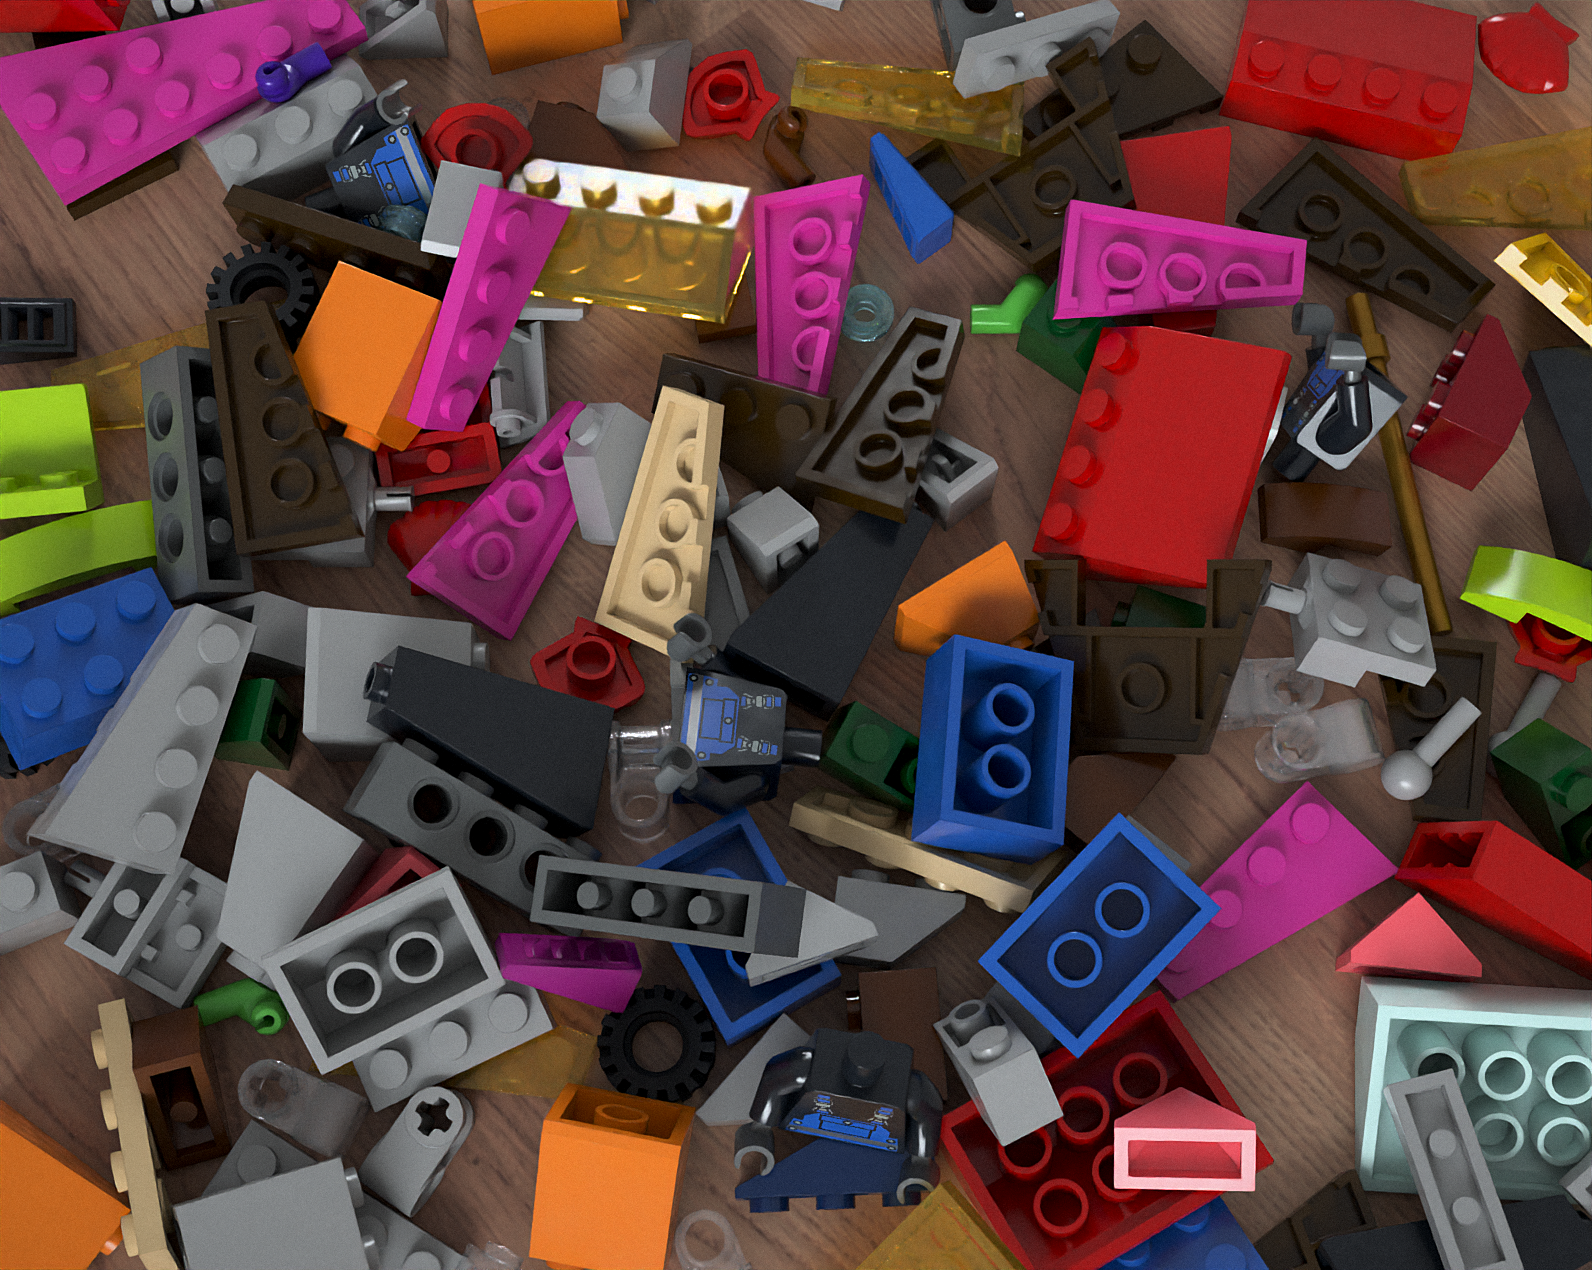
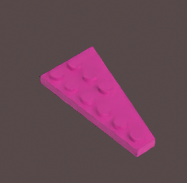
[0,0,368,206]

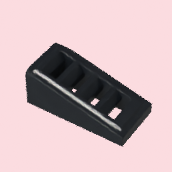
[0,297,77,365]

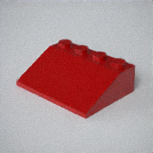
[1218,0,1477,169]
[1032,326,1292,589]
[939,990,1274,1270]

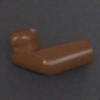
[763,105,816,189]

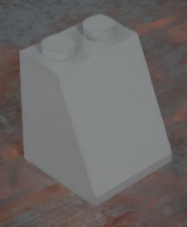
[303,607,490,762]
[216,770,380,991]
[169,1157,381,1270]

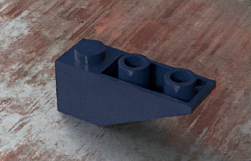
[735,1137,935,1213]

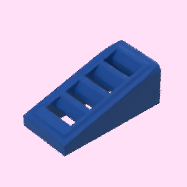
[869,132,954,264]

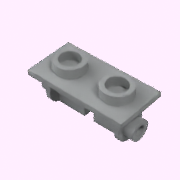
[489,321,550,449]

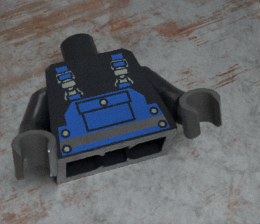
[305,79,456,264]
[1272,302,1408,482]
[653,613,822,816]
[734,1028,943,1207]

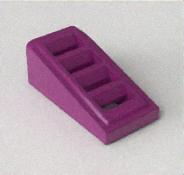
[495,933,642,1013]

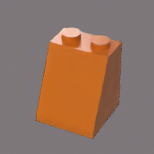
[472,0,629,75]
[293,261,443,452]
[529,1082,697,1270]
[0,1099,131,1270]

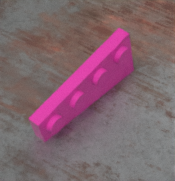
[406,183,572,432]
[1053,199,1307,320]
[1153,781,1398,1003]

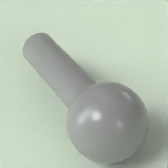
[1486,673,1561,779]
[1380,696,1482,800]

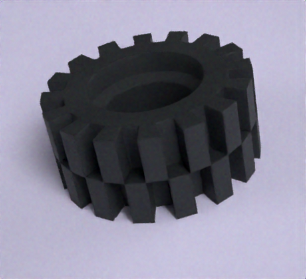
[206,242,322,354]
[597,985,717,1103]

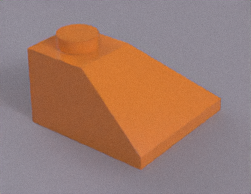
[893,541,1040,657]

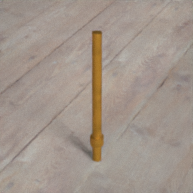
[1345,293,1453,636]

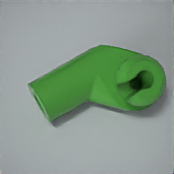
[970,273,1049,334]
[194,978,290,1035]

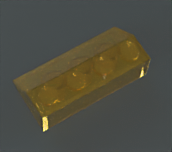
[507,157,755,324]

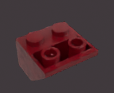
[1406,314,1532,491]

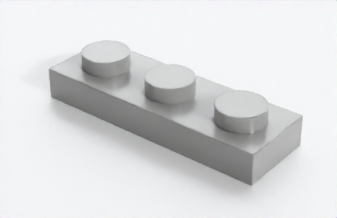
[952,0,1120,99]
[352,979,558,1112]
[1383,1068,1524,1270]

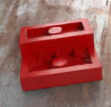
[375,381,503,497]

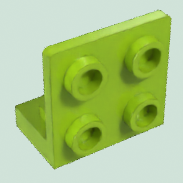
[0,383,105,519]

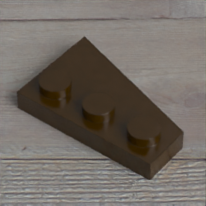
[1017,20,1223,142]
[651,353,838,514]
[1377,635,1497,823]

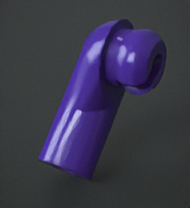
[255,42,332,103]

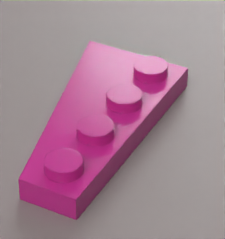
[753,174,871,395]
[406,401,586,641]

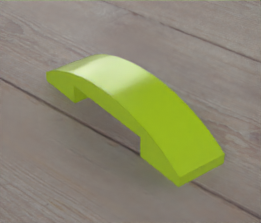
[0,500,157,618]
[1460,545,1592,642]

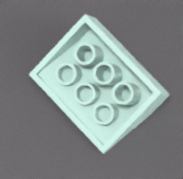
[1355,976,1592,1204]

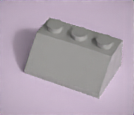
[194,53,378,202]
[261,866,506,1075]

